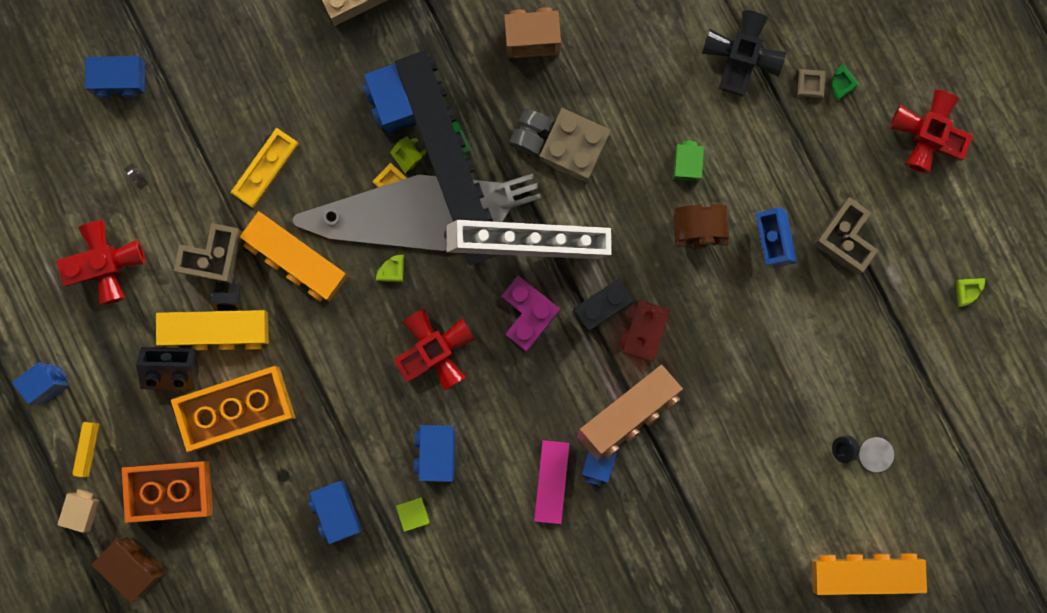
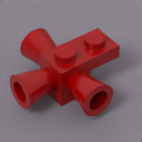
[889,90,973,174]
[56,221,146,306]
[393,308,476,391]

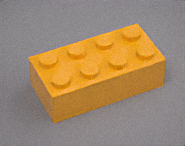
[171,366,296,452]

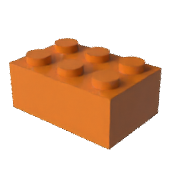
[122,461,213,523]

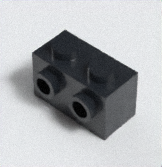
[136,347,199,390]

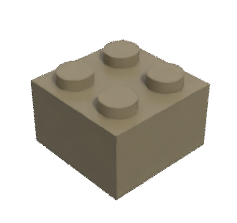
[539,108,611,183]

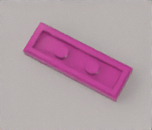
[534,440,569,524]

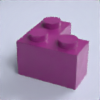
[501,276,560,353]

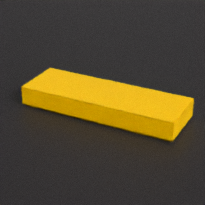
[230,128,299,209]

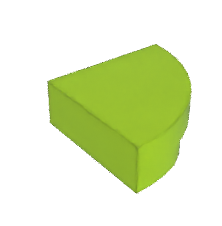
[376,255,404,282]
[956,278,985,307]

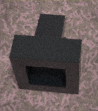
[210,283,242,311]

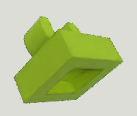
[390,136,426,174]

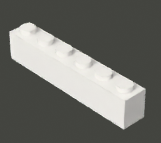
[447,220,611,259]

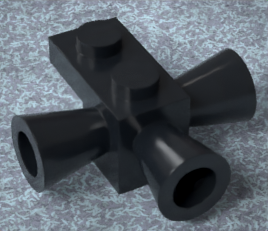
[702,10,786,97]

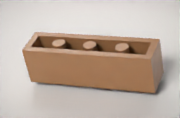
[577,365,683,461]

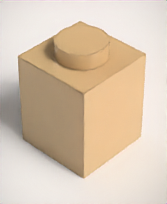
[57,489,100,533]

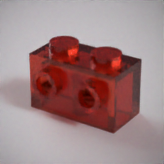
[619,300,670,362]

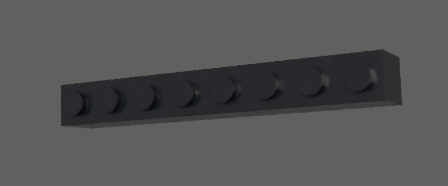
[395,50,498,266]

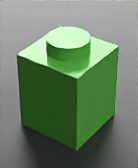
[673,141,704,182]

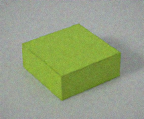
[396,497,430,532]

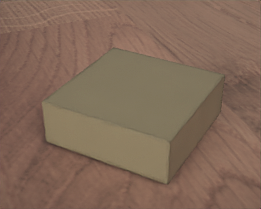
[796,69,826,99]

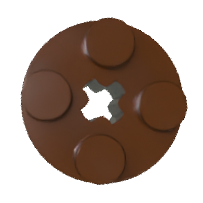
[673,204,729,249]

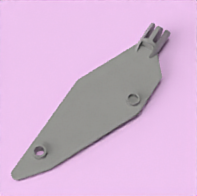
[293,173,541,251]

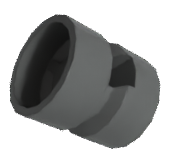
[509,108,555,157]

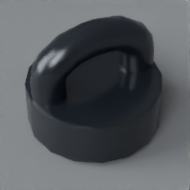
[832,435,860,463]

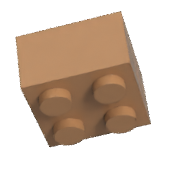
[504,7,561,59]

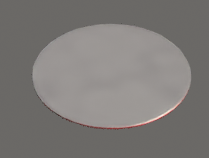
[859,437,894,472]

